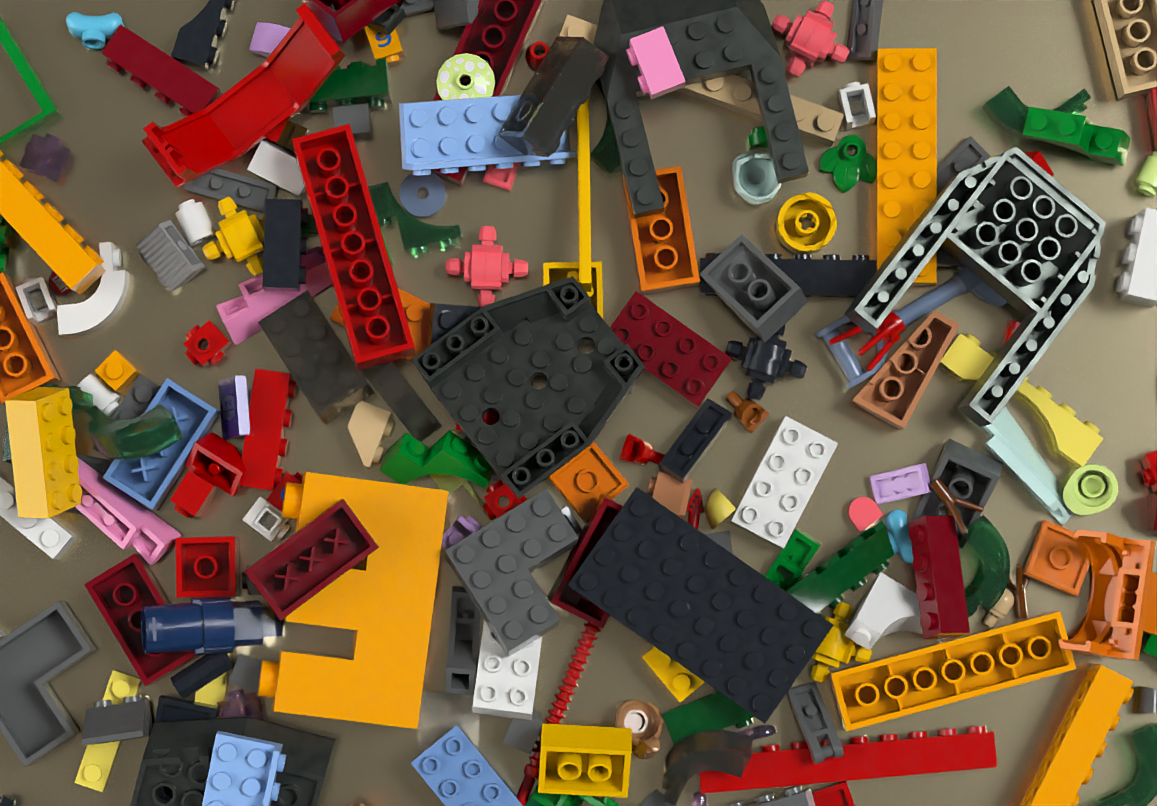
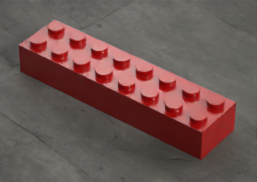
[292,124,415,371]

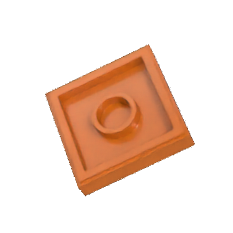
[548,442,630,522]
[1022,519,1091,597]

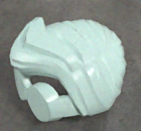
[732,152,782,205]

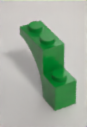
[1023,106,1131,166]
[380,430,494,488]

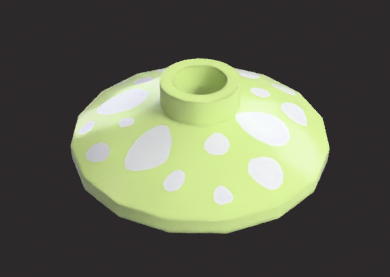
[436,53,495,100]

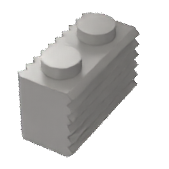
[136,220,205,291]

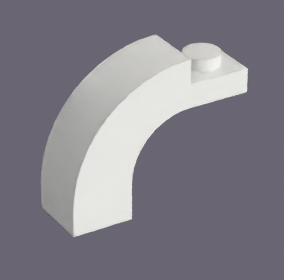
[57,242,129,337]

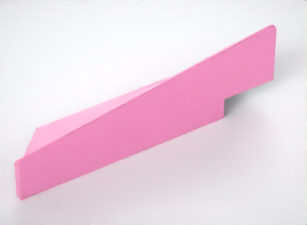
[216,246,332,345]
[75,457,181,565]

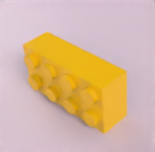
[5,387,82,519]

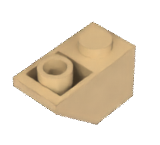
[348,400,395,468]

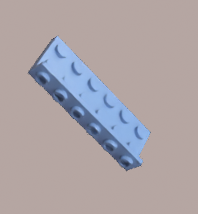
[399,91,576,175]
[202,731,286,806]

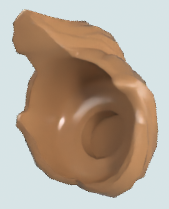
[615,700,664,760]

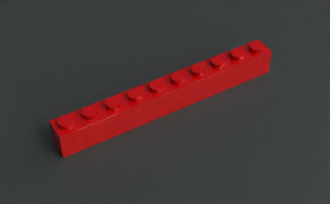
[697,725,997,794]

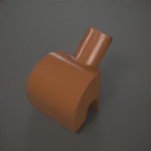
[726,391,770,433]

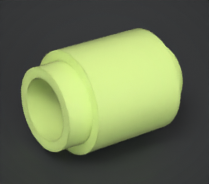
[1135,151,1157,197]

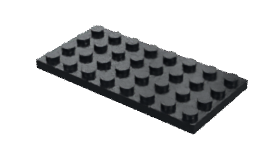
[568,487,833,724]

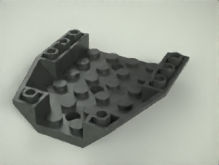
[411,276,645,499]
[130,716,336,806]

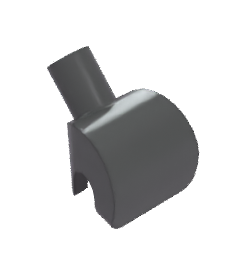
[1135,686,1157,714]

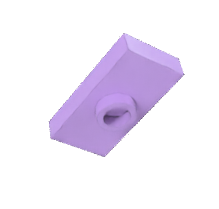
[869,463,933,505]

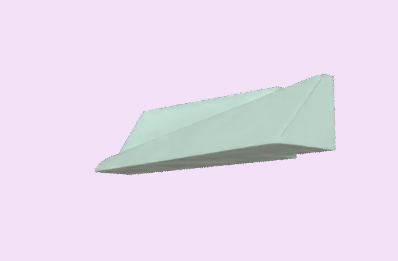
[981,406,1075,526]

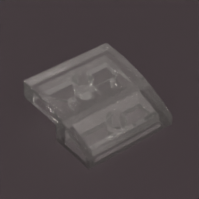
[418,690,480,752]

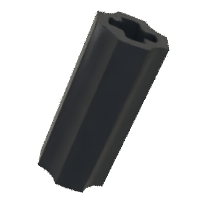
[170,653,234,699]

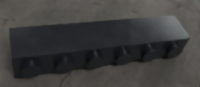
[699,253,877,298]

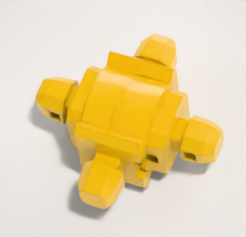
[202,197,265,276]
[810,602,872,683]

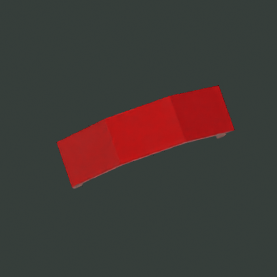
[141,3,346,187]

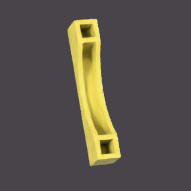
[939,333,1104,468]

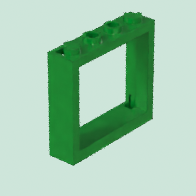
[0,17,61,151]

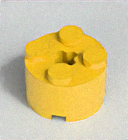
[776,192,837,255]

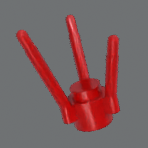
[828,311,905,371]

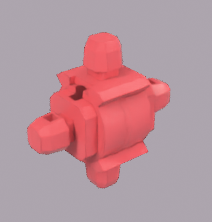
[771,0,850,78]
[445,226,528,307]

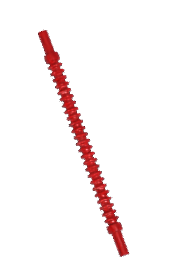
[516,622,601,806]

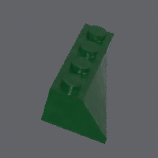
[785,521,894,616]

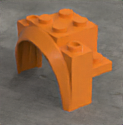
[1059,530,1157,661]

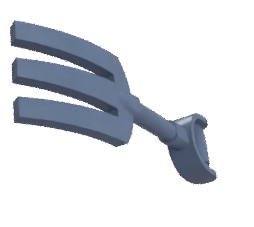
[815,267,1008,389]

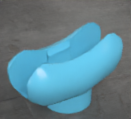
[66,12,124,49]
[885,509,913,563]

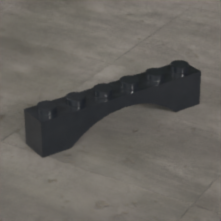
[171,0,235,71]

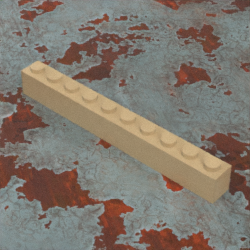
[557,15,844,146]

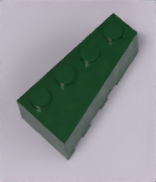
[303,58,392,113]

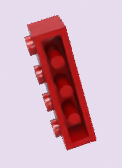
[240,368,297,491]

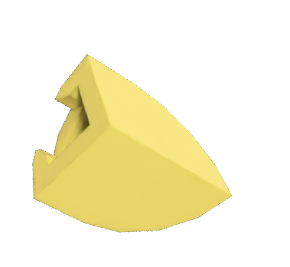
[705,488,736,530]

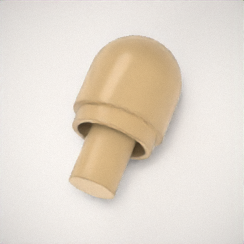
[982,588,1014,628]

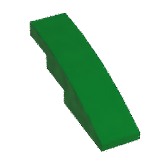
[764,527,821,590]

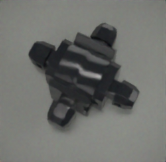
[725,324,807,401]

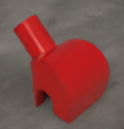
[620,434,665,466]

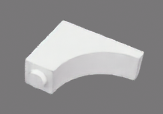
[844,572,942,651]

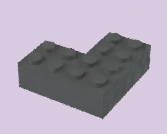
[445,488,579,657]
[0,601,97,767]

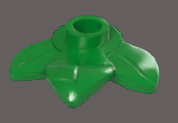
[819,134,877,193]

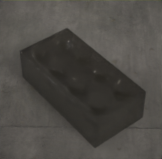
[497,36,609,157]
[258,290,375,425]

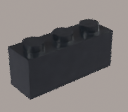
[262,199,308,292]

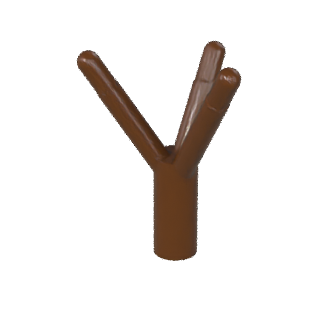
[929,477,984,538]
[995,564,1030,619]

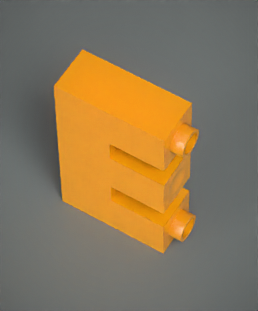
[258,472,449,729]

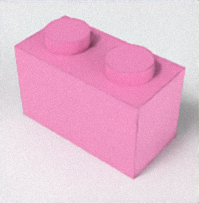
[626,26,686,100]

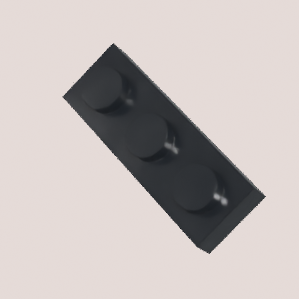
[659,398,732,484]

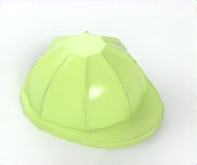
[1063,464,1118,515]

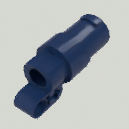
[141,596,285,655]

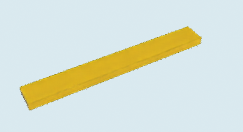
[577,59,591,292]

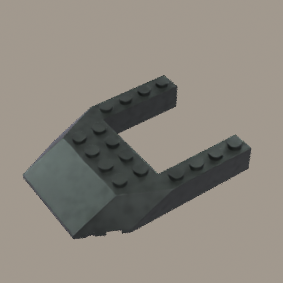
[592,0,809,219]
[844,147,1106,427]

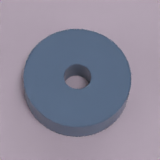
[399,172,447,218]

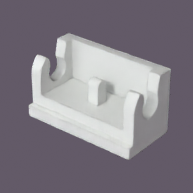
[247,140,305,196]

